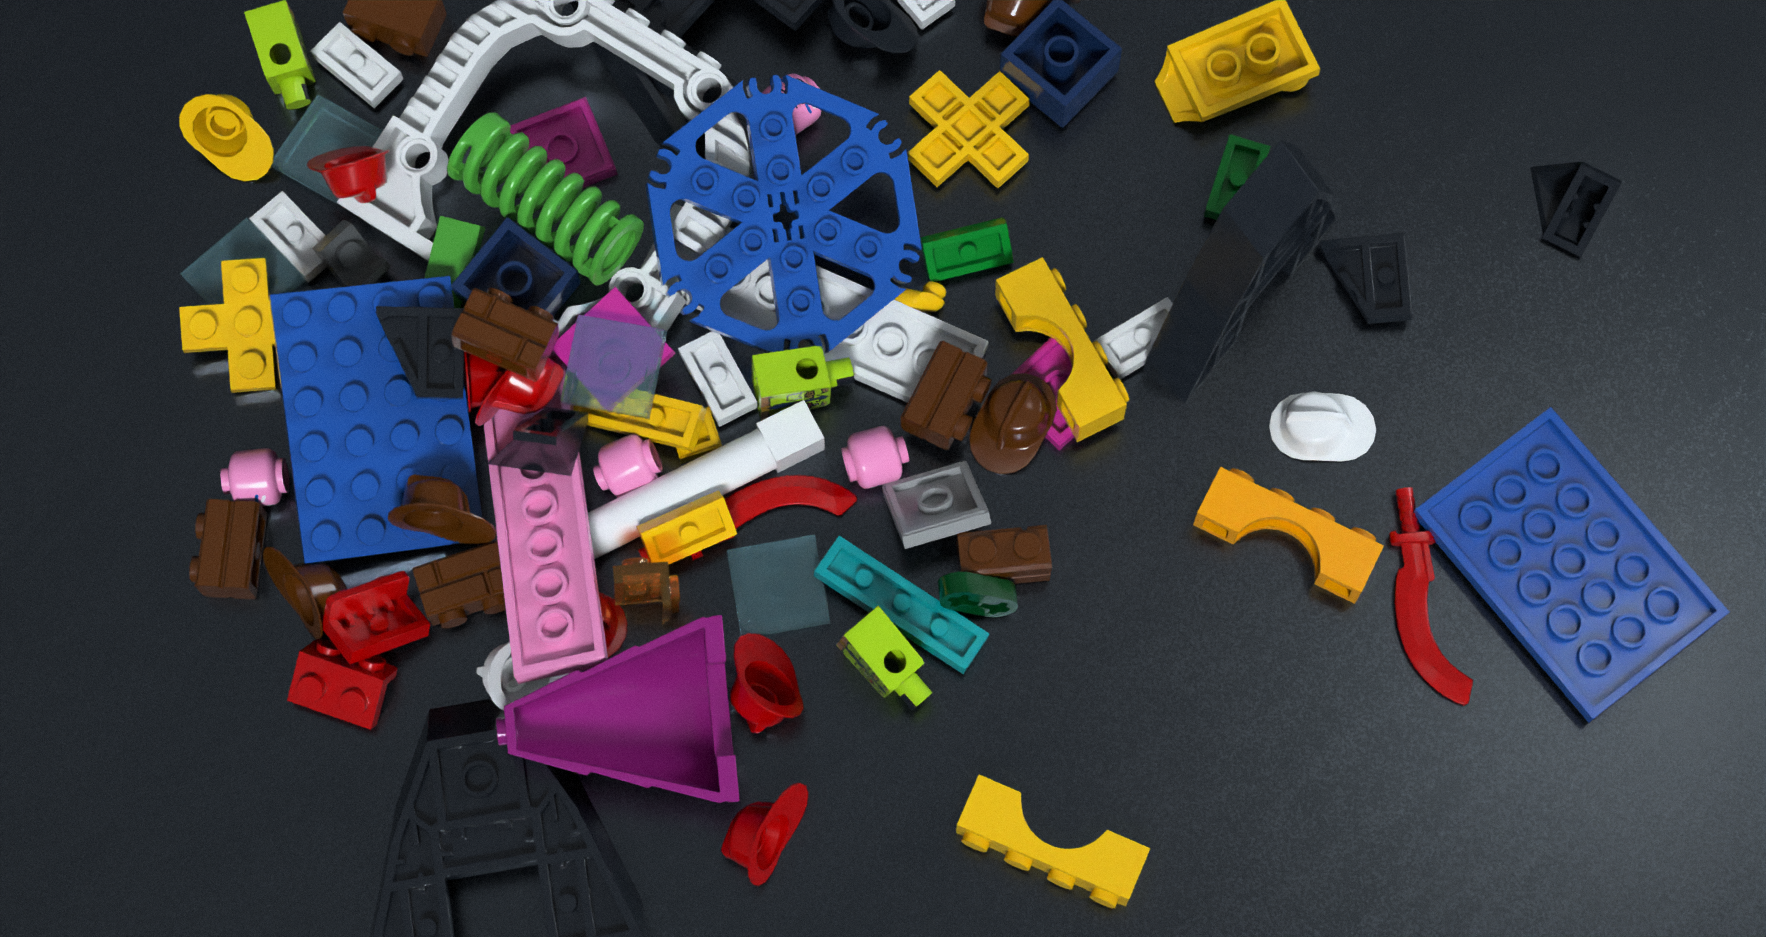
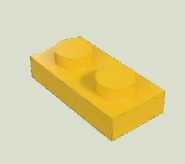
[636,490,737,571]

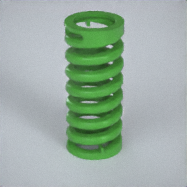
[447,112,644,286]

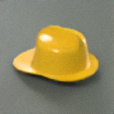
[179,94,274,182]

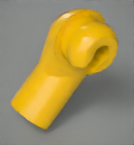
[894,281,946,312]

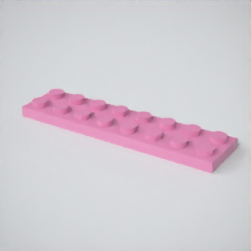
[484,350,608,684]

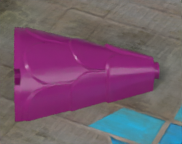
[496,615,740,803]

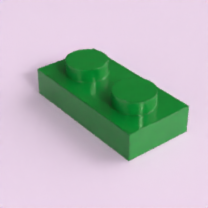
[1204,134,1271,220]
[920,217,1014,282]

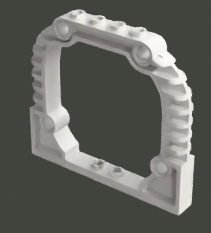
[337,0,751,338]

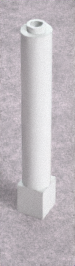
[588,400,825,559]

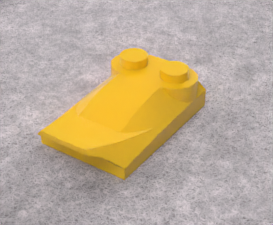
[1154,0,1320,123]

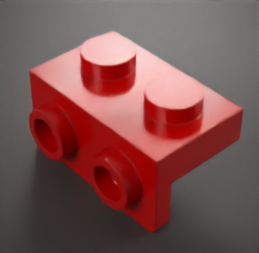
[322,571,430,664]
[287,638,398,730]

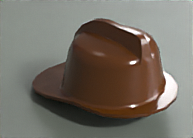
[984,0,1080,37]
[969,373,1057,474]
[388,474,496,544]
[263,547,347,639]

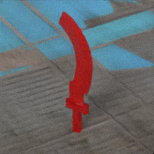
[638,475,857,566]
[1389,487,1473,706]

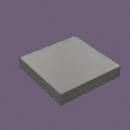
[882,461,991,549]

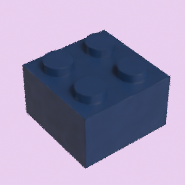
[999,0,1122,128]
[451,217,581,317]

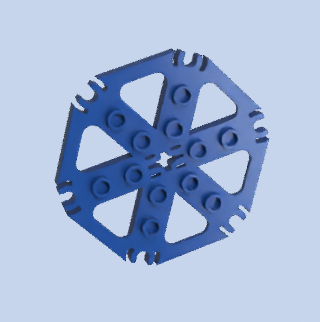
[645,75,922,353]

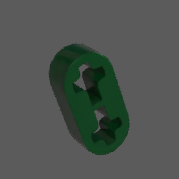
[938,571,1018,617]

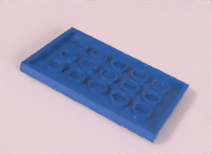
[269,276,482,564]
[1414,407,1730,723]

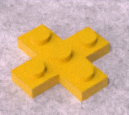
[908,70,1030,188]
[179,258,276,393]

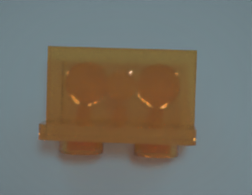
[613,557,680,627]

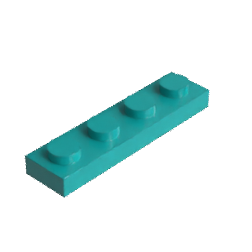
[813,536,989,675]

